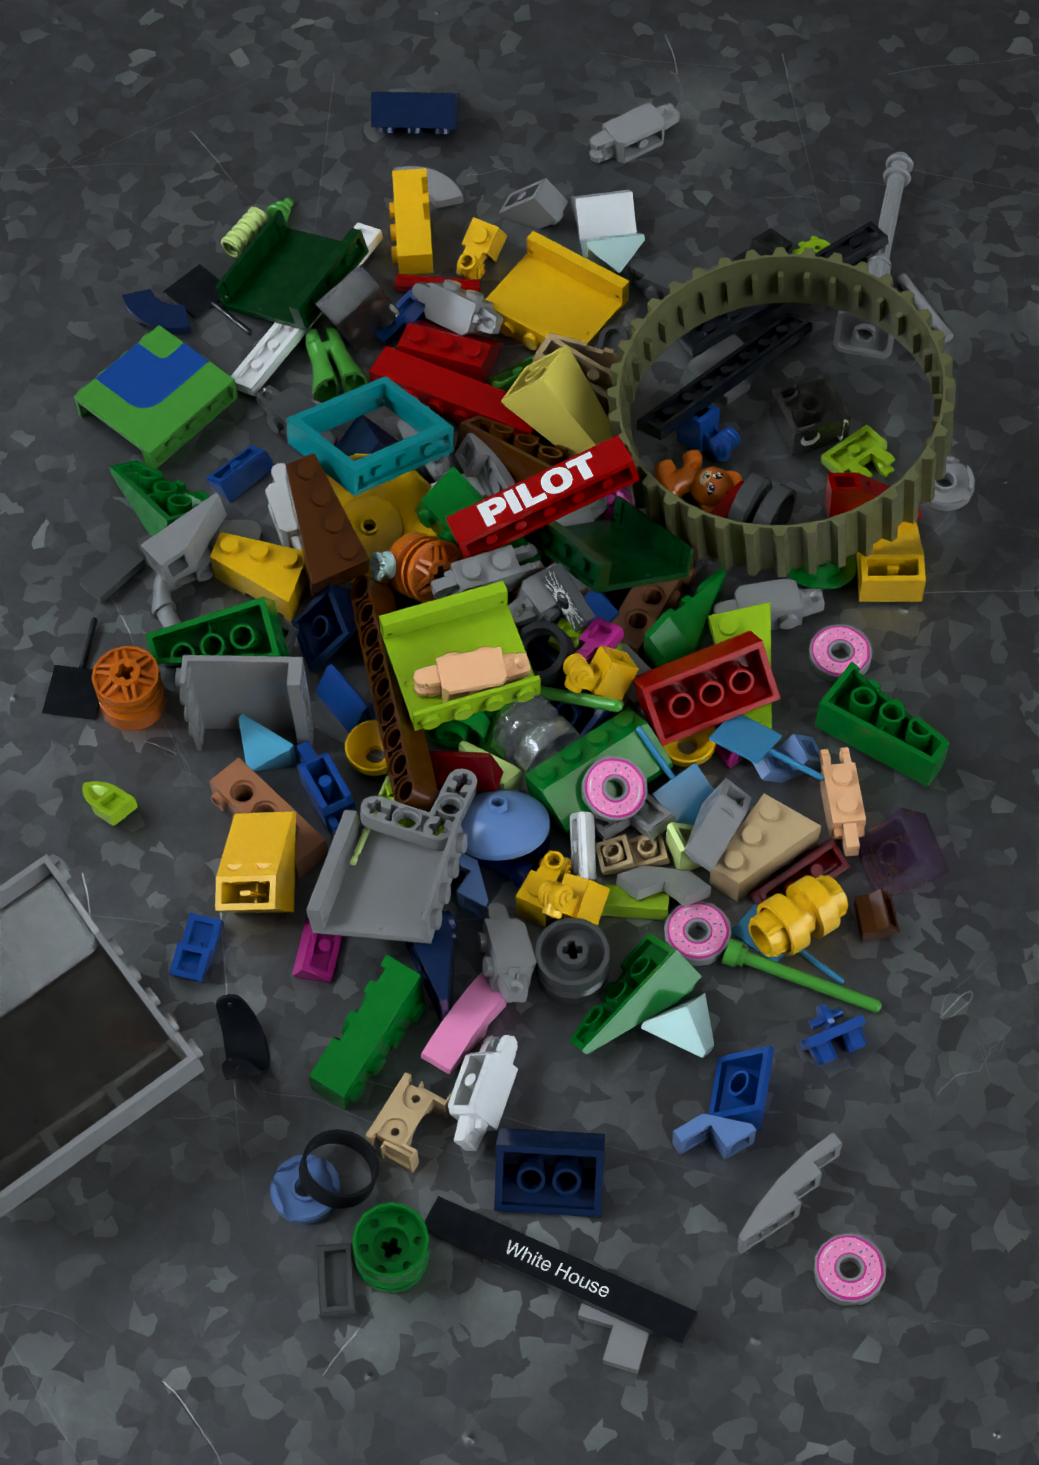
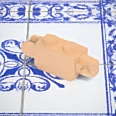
[413,647,530,703]
[819,747,866,857]

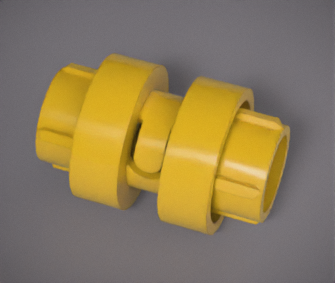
[748,875,848,958]

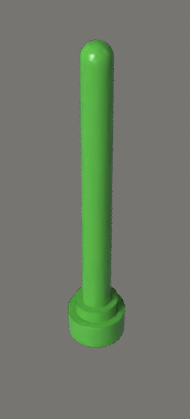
[534,686,623,712]
[722,938,882,1012]

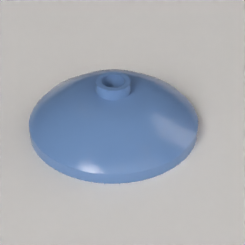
[453,789,550,861]

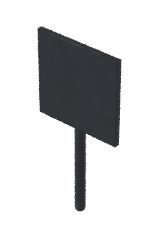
[163,264,252,335]
[42,617,99,720]

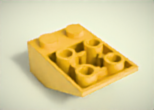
[856,522,926,602]
[215,811,296,914]

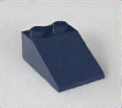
[404,909,458,1022]

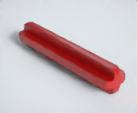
[395,274,481,292]

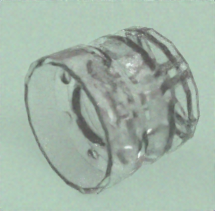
[492,693,580,774]

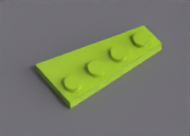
[708,602,772,730]

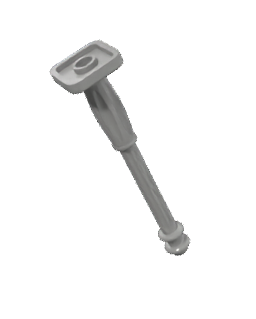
[833,152,914,359]

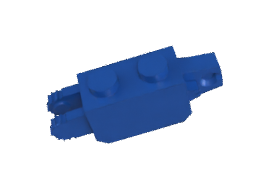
[296,741,364,836]

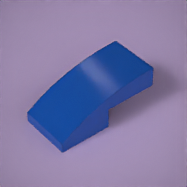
[365,289,426,345]
[169,913,224,983]

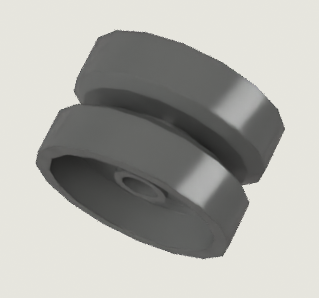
[727,472,797,525]
[535,918,610,1006]

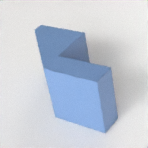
[752,734,821,783]
[456,853,489,920]
[672,1113,756,1160]

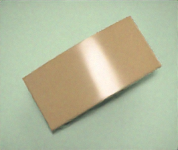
[595,833,671,875]

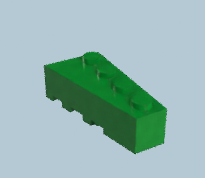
[145,597,290,668]
[815,661,950,787]
[309,955,426,1111]

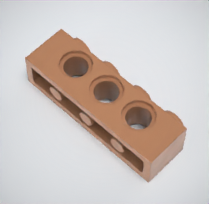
[611,558,697,659]
[209,757,328,879]

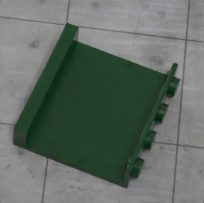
[214,210,369,331]
[524,496,694,593]

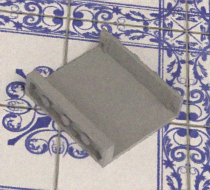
[175,655,315,751]
[306,810,468,944]

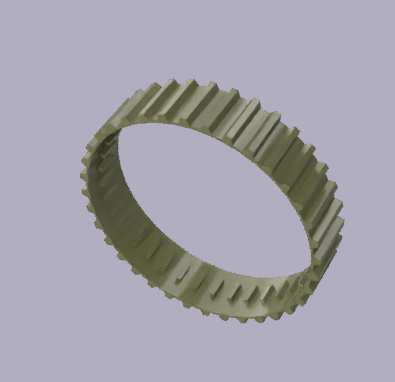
[607,247,956,577]

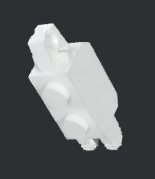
[265,463,302,550]
[448,1035,518,1151]

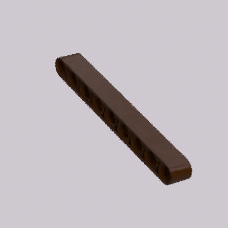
[350,575,438,812]

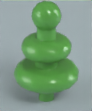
[266,197,294,223]

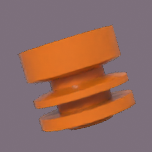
[388,532,465,603]
[92,646,167,731]

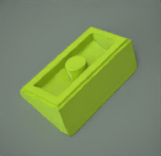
[601,884,670,921]

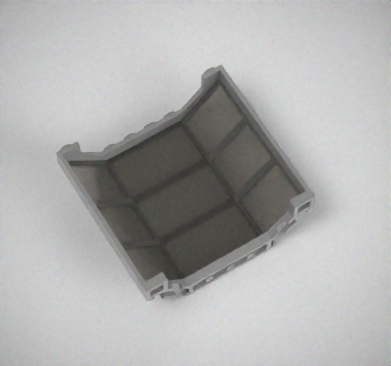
[0,854,205,1218]

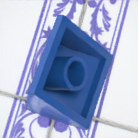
[708,1045,774,1132]

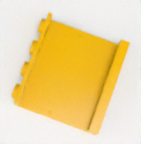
[483,231,629,351]

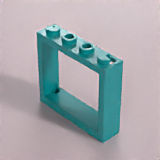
[287,376,454,496]

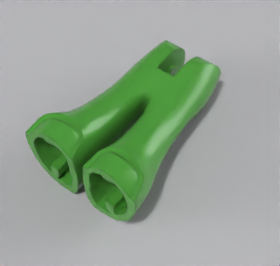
[305,325,369,403]

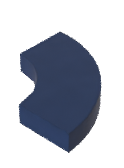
[122,289,192,335]

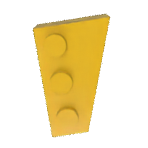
[389,168,434,275]
[210,532,309,622]

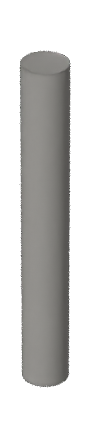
[896,273,953,342]

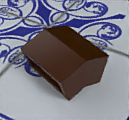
[853,889,900,943]

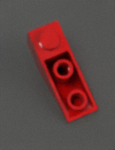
[825,473,922,520]

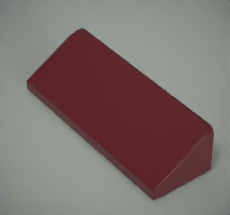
[429,750,504,792]
[748,839,851,905]

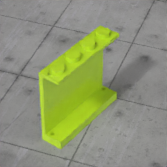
[379,580,541,731]

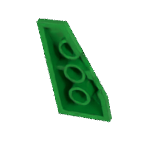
[109,460,210,537]
[643,569,726,669]
[569,933,702,1055]

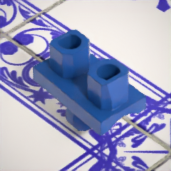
[799,1003,867,1066]

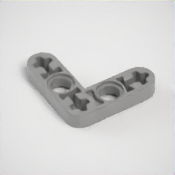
[360,769,477,851]

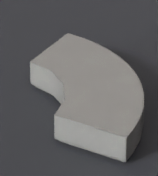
[394,166,464,209]

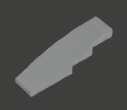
[737,1132,842,1254]

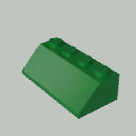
[415,466,541,594]
[523,707,673,835]

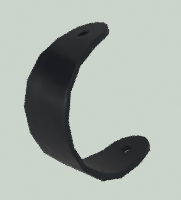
[216,994,270,1080]

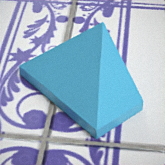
[238,714,297,772]

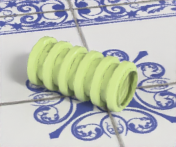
[221,207,269,258]

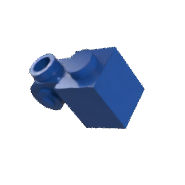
[677,404,740,461]

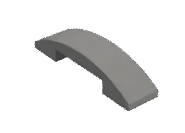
[455,433,515,497]

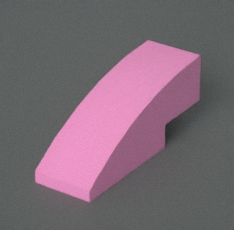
[421,972,507,1075]

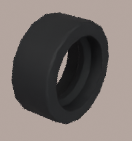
[518,621,575,686]

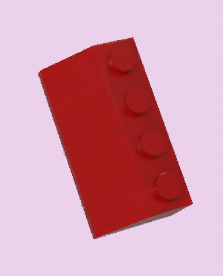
[633,630,781,746]

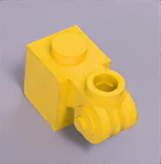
[456,217,508,280]
[563,645,639,701]
[516,850,572,928]
[538,873,610,926]

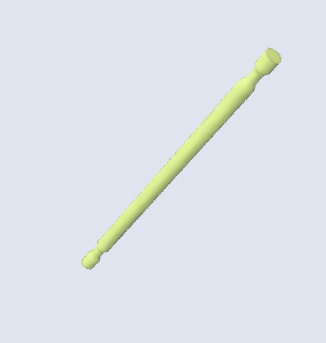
[350,774,390,866]

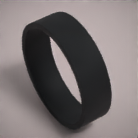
[299,1129,380,1209]

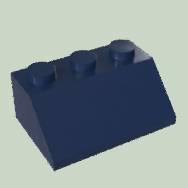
[371,91,460,134]
[494,1128,605,1217]

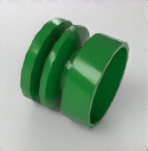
[352,1202,430,1294]

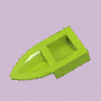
[82,781,138,826]

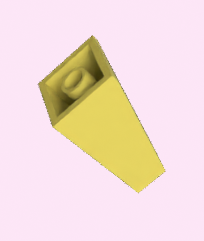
[501,345,612,455]

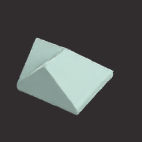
[580,233,645,273]

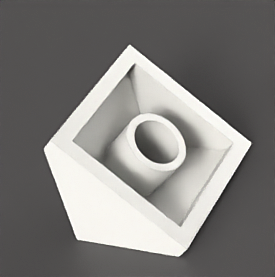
[571,190,637,244]

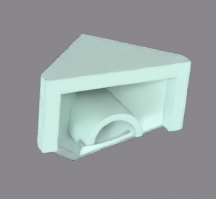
[641,993,714,1058]

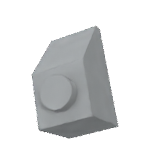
[498,178,568,229]

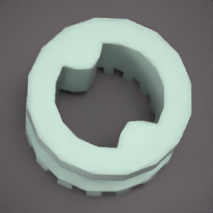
[369,551,396,580]

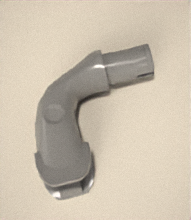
[151,547,214,628]

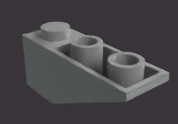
[141,493,227,585]
[684,778,752,872]

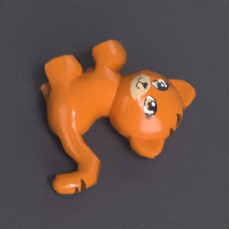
[654,450,743,513]

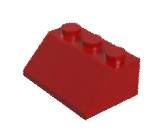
[397,320,503,384]

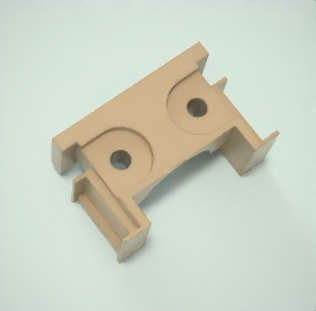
[365,1072,451,1174]

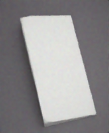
[570,812,597,880]

